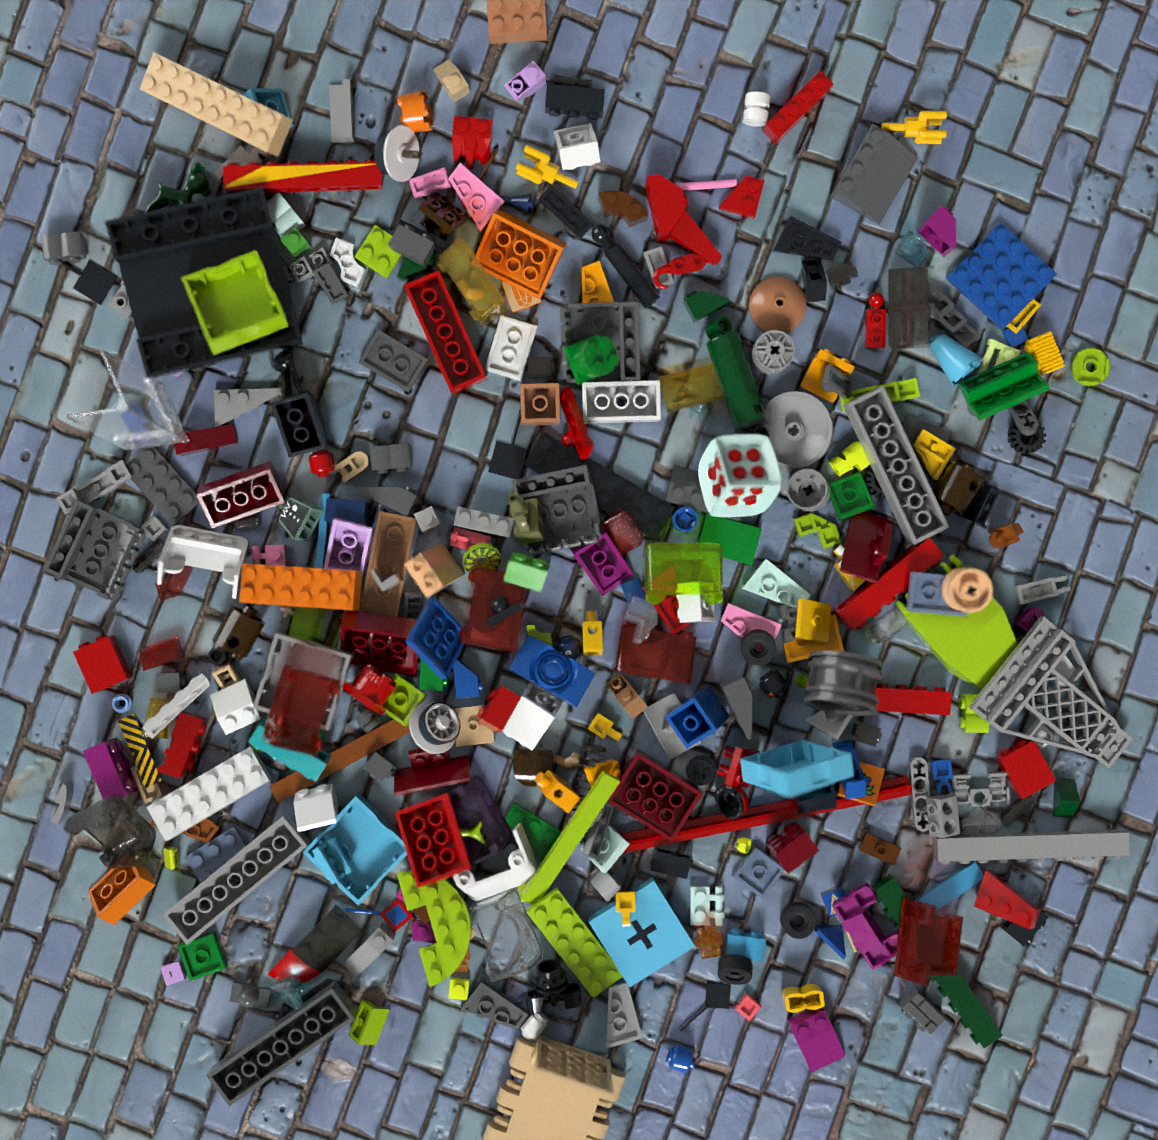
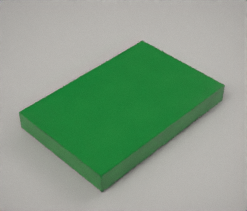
[696,514,762,566]

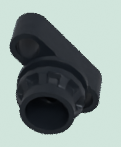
[525,959,582,1014]

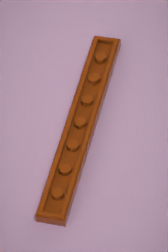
[269,719,410,803]

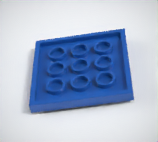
[946,222,1057,330]

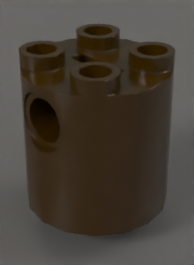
[932,460,986,516]
[212,604,265,660]

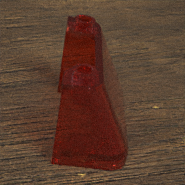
[459,567,526,652]
[613,620,697,684]
[263,664,341,757]

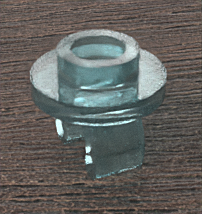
[689,401,709,422]

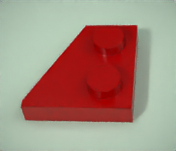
[719,175,765,219]

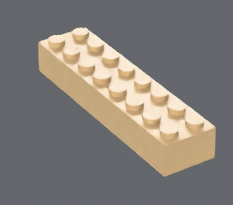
[140,52,293,156]

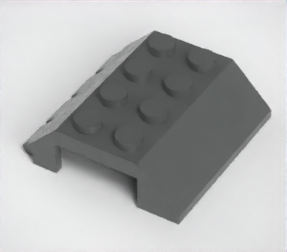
[560,302,640,383]
[512,465,602,556]
[43,500,146,600]

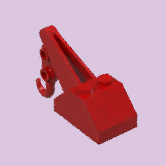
[645,174,721,289]

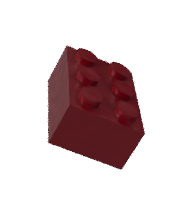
[766,822,820,874]

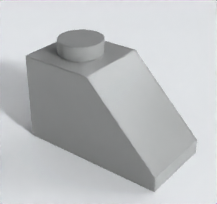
[590,866,621,902]

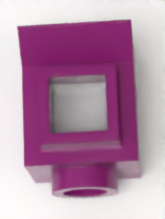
[1013,607,1045,635]

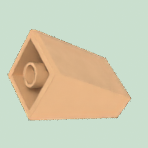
[404,543,465,597]

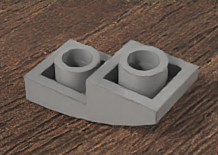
[289,247,334,283]
[51,781,73,825]

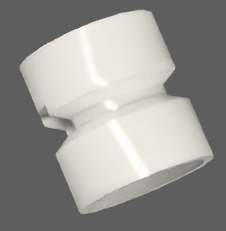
[743,92,770,127]

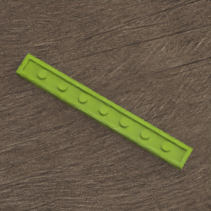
[519,771,620,905]

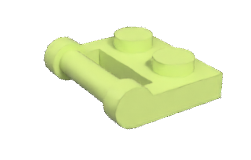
[975,339,1021,375]

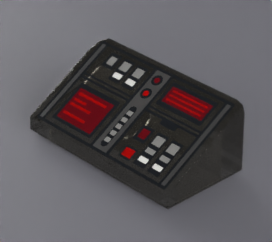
[133,538,165,573]

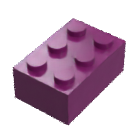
[83,737,138,805]

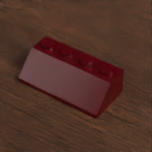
[196,461,285,528]

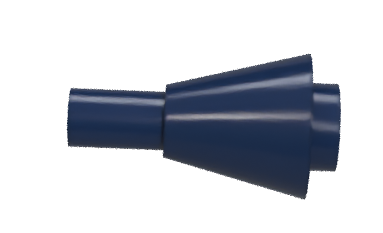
[500,193,535,213]

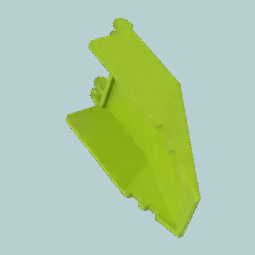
[896,554,1018,691]

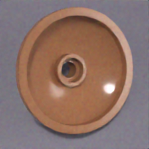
[749,277,806,333]

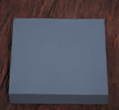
[732,845,785,899]

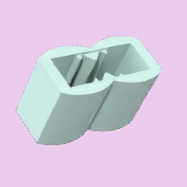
[267,193,306,238]

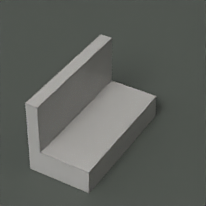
[370,569,403,591]

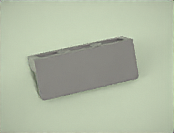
[329,79,355,144]

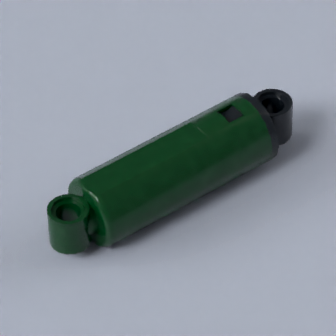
[705,316,769,438]

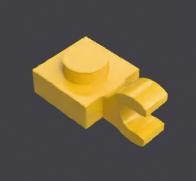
[588,713,622,741]
[616,891,636,926]

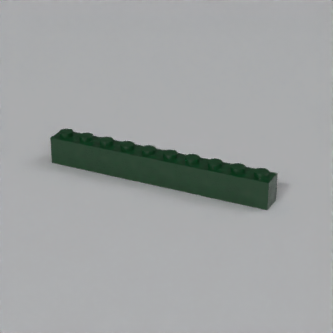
[871,874,1003,1048]

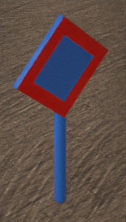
[345,898,414,933]

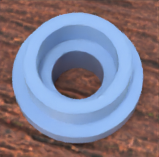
[112,694,132,713]

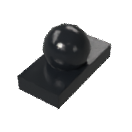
[485,596,524,627]

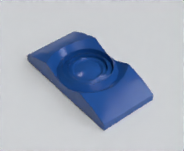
[509,635,595,708]

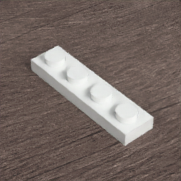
[143,673,210,739]

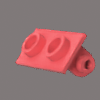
[450,527,491,550]

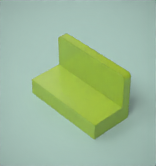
[348,1000,389,1045]

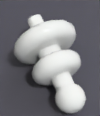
[280,606,297,618]

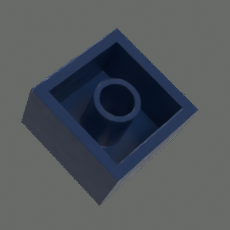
[324,498,371,526]

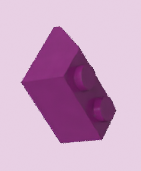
[916,205,956,257]

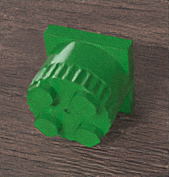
[563,334,619,385]

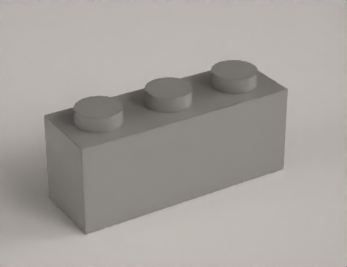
[454,506,515,538]

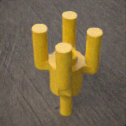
[881,111,947,144]
[516,145,579,189]

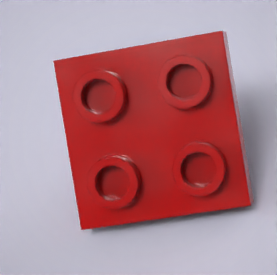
[717,745,760,788]

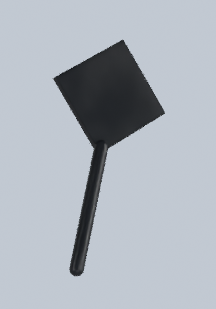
[679,983,731,1031]

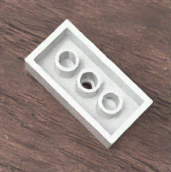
[582,380,661,424]

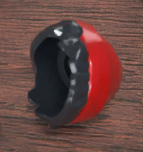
[714,784,748,820]

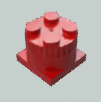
[342,663,397,715]

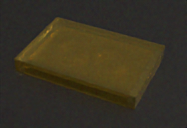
[657,364,723,412]

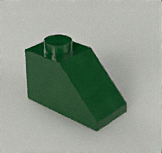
[397,251,437,282]
[683,290,729,323]

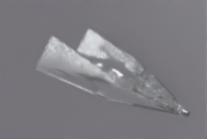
[66,350,190,450]

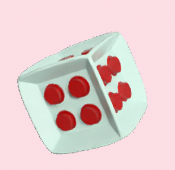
[698,434,781,517]

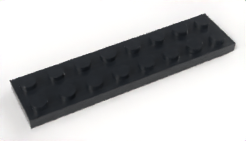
[523,431,675,540]

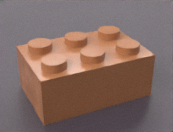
[487,0,547,44]

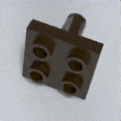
[419,194,469,241]

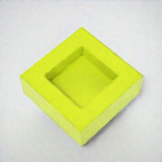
[448,977,470,1000]

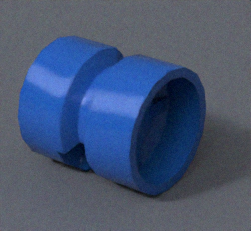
[671,507,698,532]

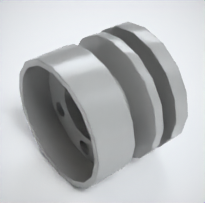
[750,330,795,375]
[787,469,831,512]

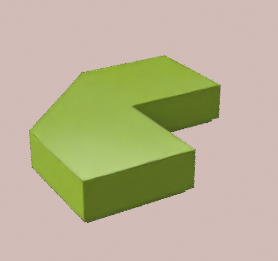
[793,513,842,549]

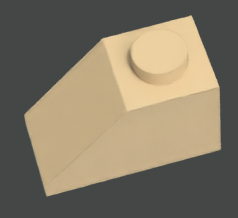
[433,60,470,103]

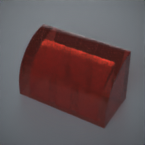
[139,635,185,671]

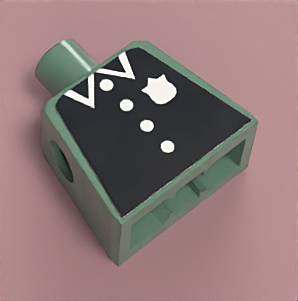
[279,497,324,542]

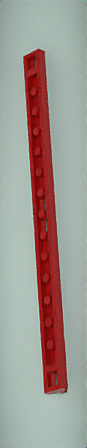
[619,775,912,853]

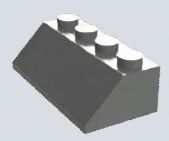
[665,465,742,522]

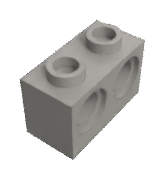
[926,794,960,838]

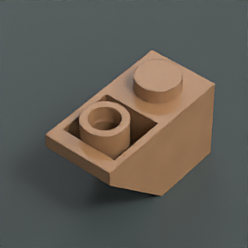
[606,672,648,719]

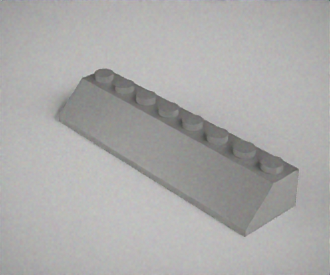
[163,816,311,945]

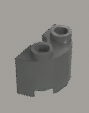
[778,604,797,643]

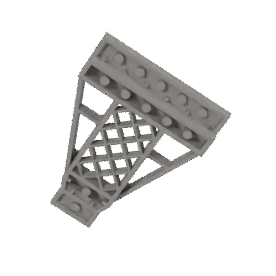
[969,616,1133,768]

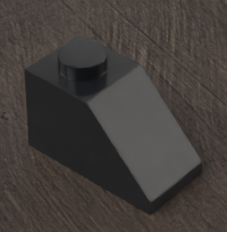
[801,260,827,302]

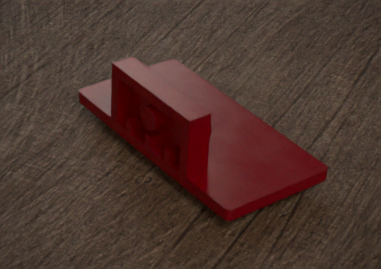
[840,512,893,583]
[394,748,471,796]

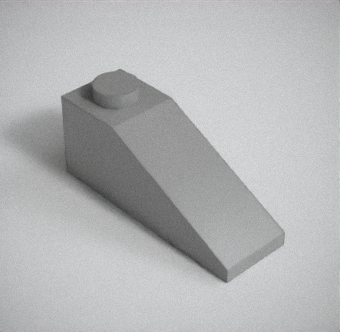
[342,922,396,977]

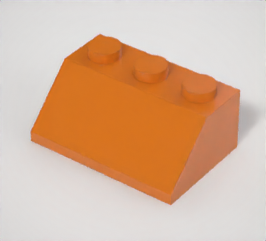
[88,852,156,925]

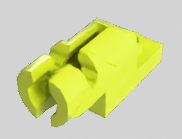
[828,441,870,476]

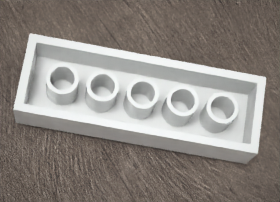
[146,747,272,841]

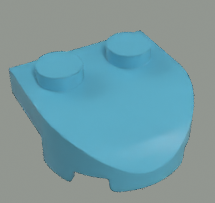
[312,838,354,884]

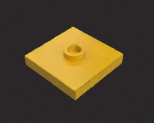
[795,599,831,643]

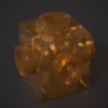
[694,926,723,959]

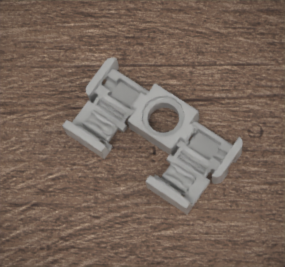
[948,772,1010,807]

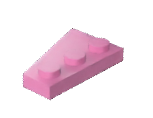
[448,163,505,232]
[721,602,782,652]

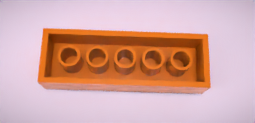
[239,563,362,610]

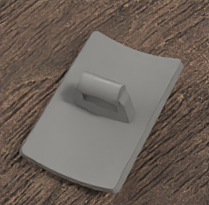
[643,692,702,759]

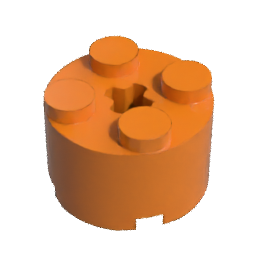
[397,91,434,133]

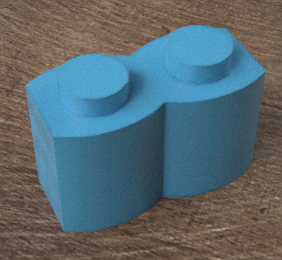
[724,928,766,962]

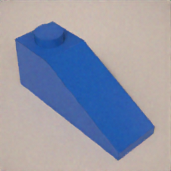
[832,740,866,800]

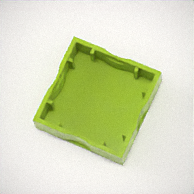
[182,250,288,355]

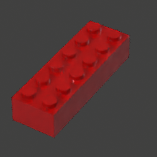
[404,270,487,395]
[832,537,944,630]

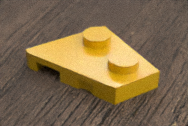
[912,429,956,481]

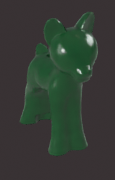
[145,162,211,212]

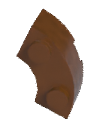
[598,191,648,228]

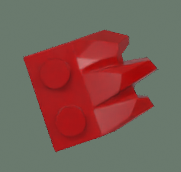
[452,116,493,170]

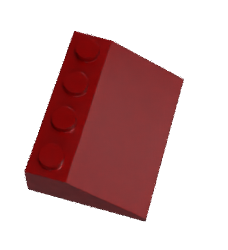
[395,793,472,888]

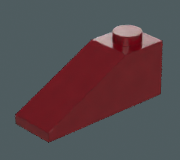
[172,424,238,456]

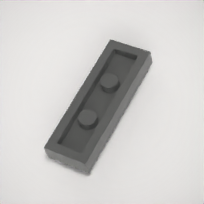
[582,802,614,860]

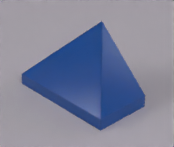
[814,925,846,960]

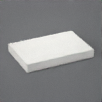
[485,315,538,381]

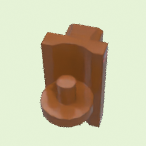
[988,523,1024,548]

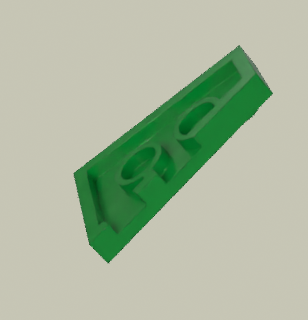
[505,802,562,862]

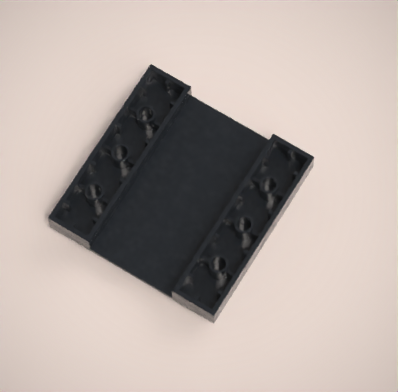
[105,187,303,379]

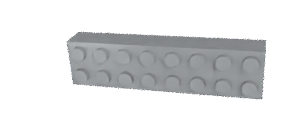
[843,386,949,545]

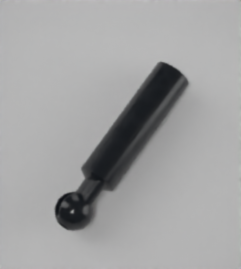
[591,224,660,309]

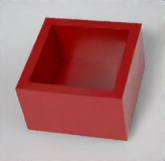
[477,685,521,733]

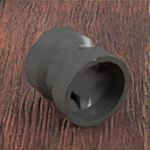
[355,708,382,733]

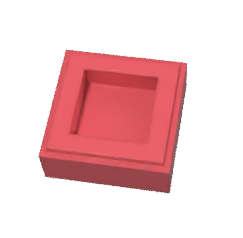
[734,993,762,1021]

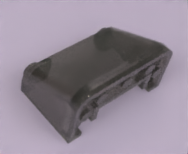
[63,795,156,869]

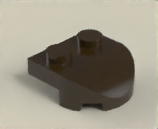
[513,749,552,787]

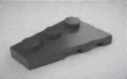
[460,979,529,1030]

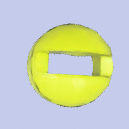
[736,837,751,854]

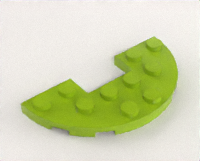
[396,870,472,987]

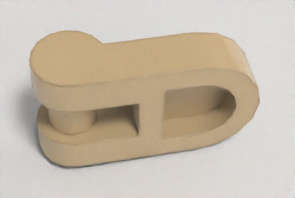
[335,452,370,483]

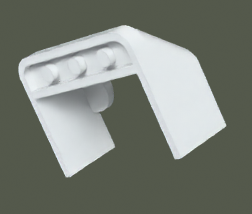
[157,525,248,599]
[453,823,539,901]

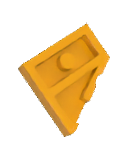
[584,759,622,788]

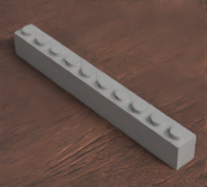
[933,829,1130,865]

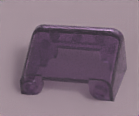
[434,775,513,866]

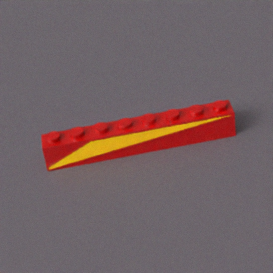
[223,159,382,194]

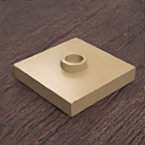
[453,704,495,747]

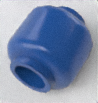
[666,1044,696,1073]

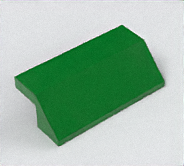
[958,352,1049,421]

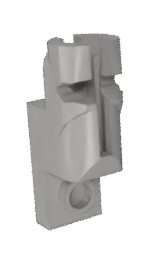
[214,146,274,184]

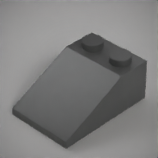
[719,675,753,740]

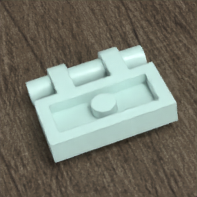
[690,885,725,926]

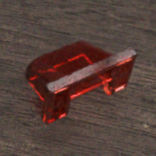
[894,898,963,986]

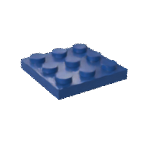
[405,596,469,679]

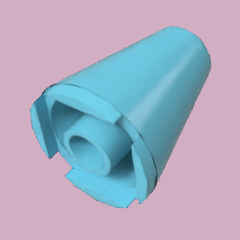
[929,334,983,387]

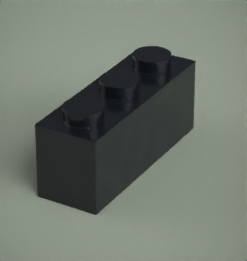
[545,84,605,120]

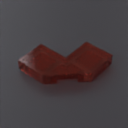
[155,565,192,601]

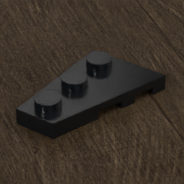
[772,216,842,261]

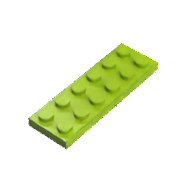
[526,887,623,998]

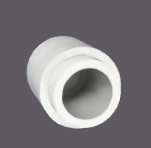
[521,1013,548,1041]

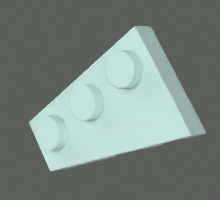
[741,559,810,610]

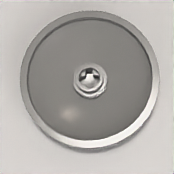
[764,391,833,469]

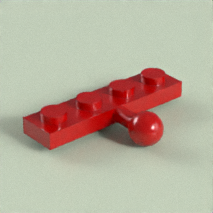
[559,386,593,459]

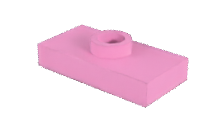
[409,167,451,199]

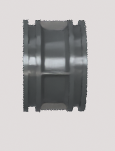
[803,651,883,716]

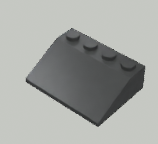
[830,124,918,225]

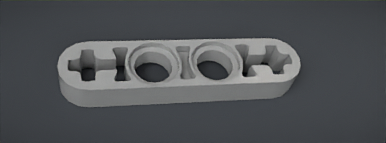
[908,756,930,832]

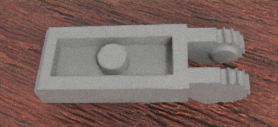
[1014,575,1071,605]

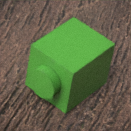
[280,227,311,259]

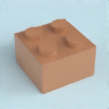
[520,383,560,426]

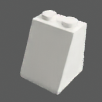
[502,682,564,750]

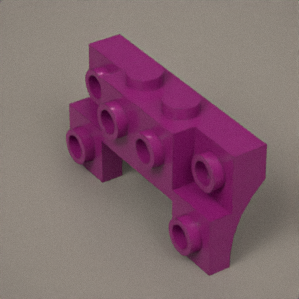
[832,883,908,970]

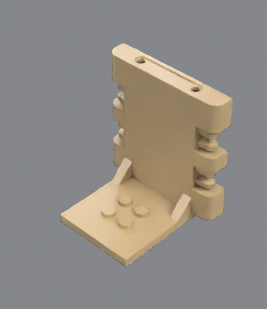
[482,1035,626,1140]

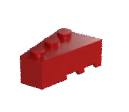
[157,711,207,778]
[974,870,1040,929]

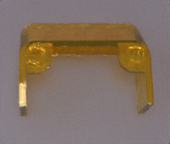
[437,236,508,327]

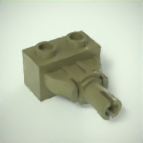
[507,492,544,545]

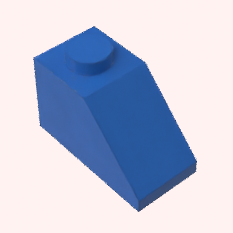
[453,658,484,698]

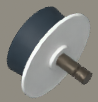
[374,125,422,182]
[409,701,460,754]

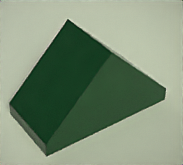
[1052,778,1081,817]

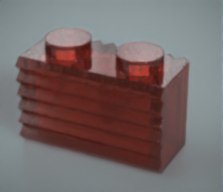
[602,508,644,555]

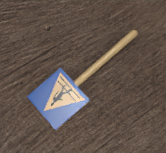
[821,887,857,953]

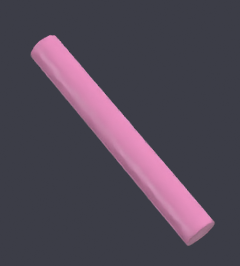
[679,179,737,191]

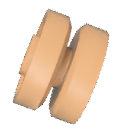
[941,568,993,613]

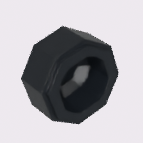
[208,647,229,665]

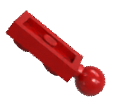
[865,292,886,348]

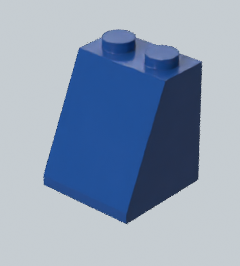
[665,685,730,749]

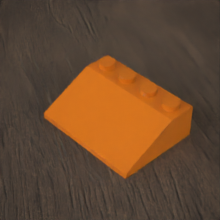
[472,209,568,299]

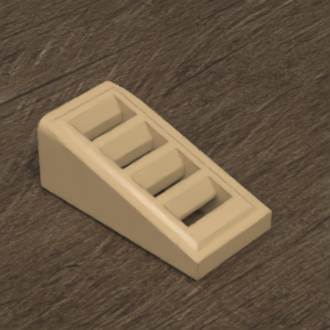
[212,661,241,689]

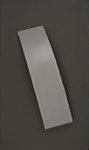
[56,460,133,515]

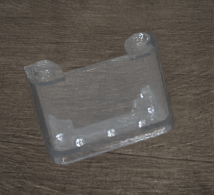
[468,888,543,982]

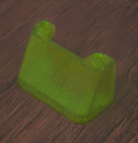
[643,543,723,604]

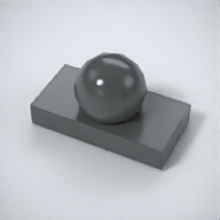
[821,364,853,399]
[229,981,272,1009]

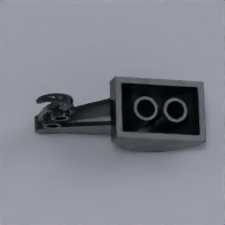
[269,348,327,458]

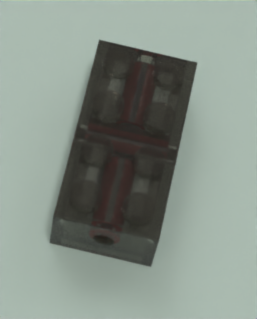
[888,266,931,350]

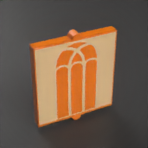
[501,281,542,313]

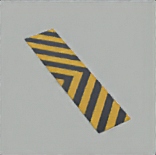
[118,713,161,788]

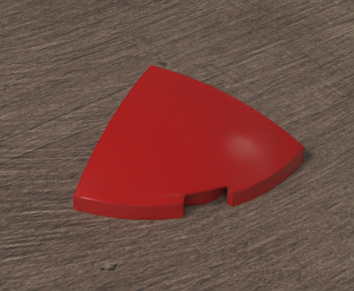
[268,947,322,984]

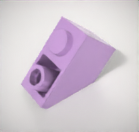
[504,61,546,101]

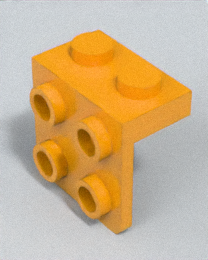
[800,349,855,403]

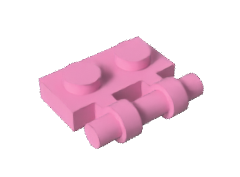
[250,545,287,566]

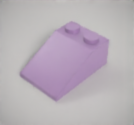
[324,518,373,576]

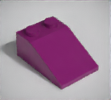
[569,528,634,596]
[787,1007,846,1072]

